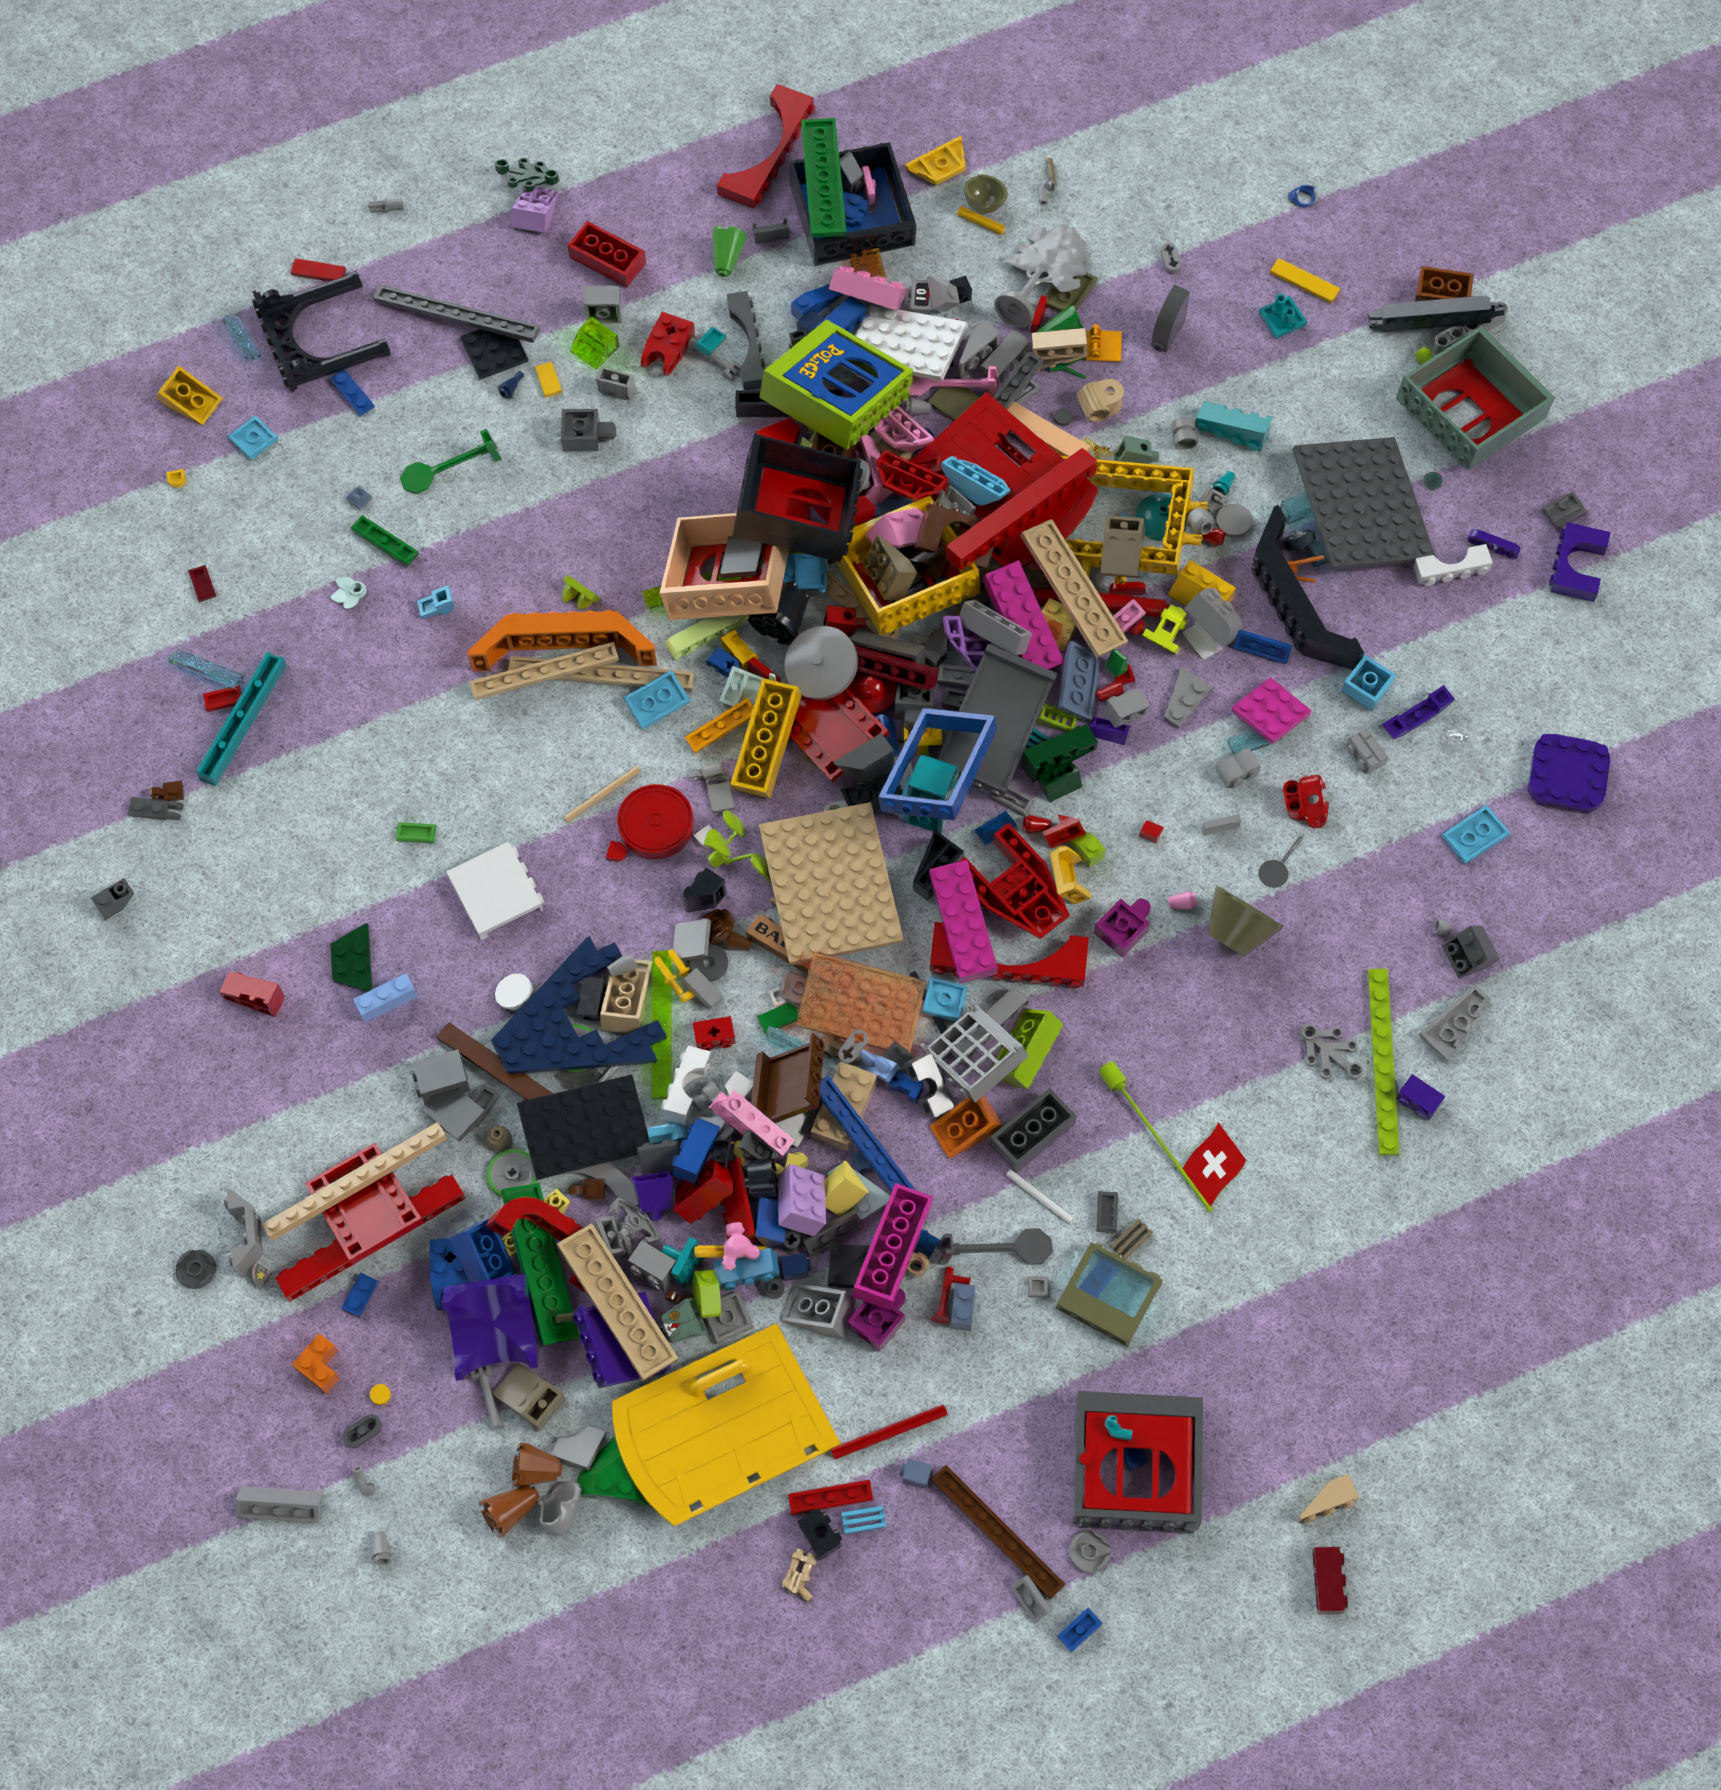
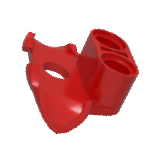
[1283,774,1329,828]

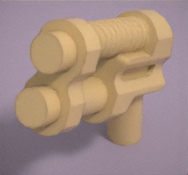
[782,1549,817,1602]

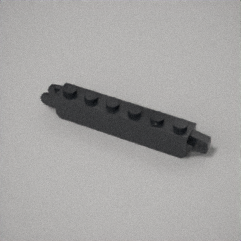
[1368,296,1505,332]

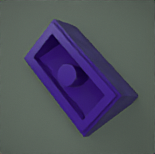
[1090,717,1130,745]

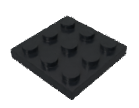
[460,329,529,380]

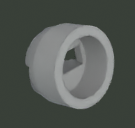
[1435,919,1450,935]

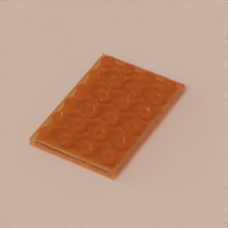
[795,951,926,1052]

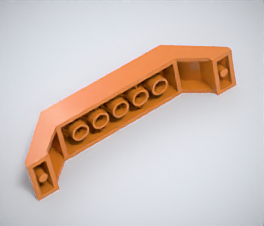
[468,610,657,671]

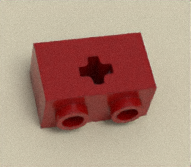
[692,1016,736,1051]

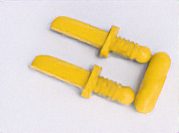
[655,949,696,1003]

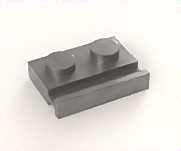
[1542,491,1588,530]

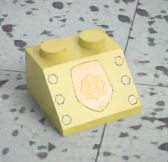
[1042,598,1078,652]

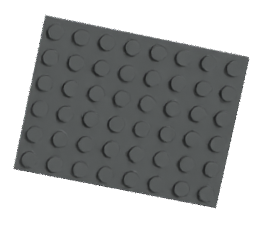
[1292,437,1436,570]

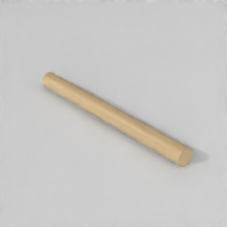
[563,766,641,823]

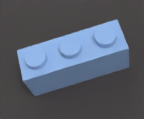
[353,974,418,1023]

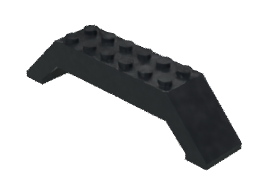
[1251,505,1364,670]

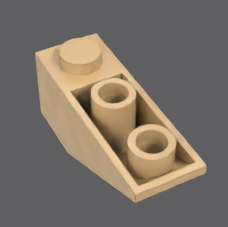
[1298,1474,1359,1524]

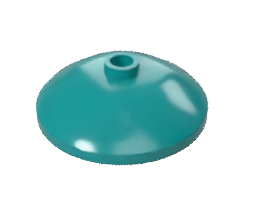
[1135,493,1188,541]

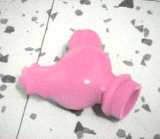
[722,1222,760,1271]

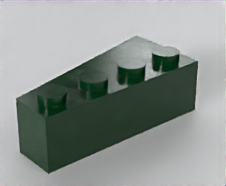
[1021,724,1098,783]

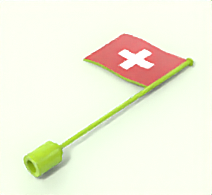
[1098,1061,1246,1212]

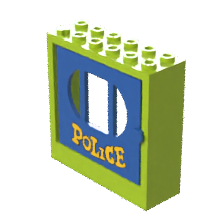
[760,319,914,450]

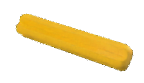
[957,206,1005,235]

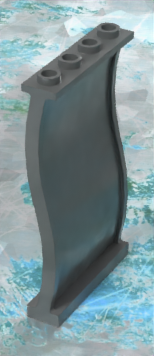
[937,644,1057,797]

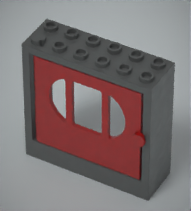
[1072,1391,1203,1534]

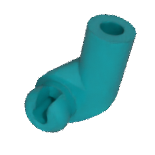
[1105,1415,1132,1441]

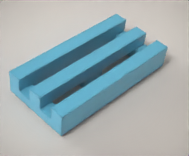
[842,1506,886,1534]

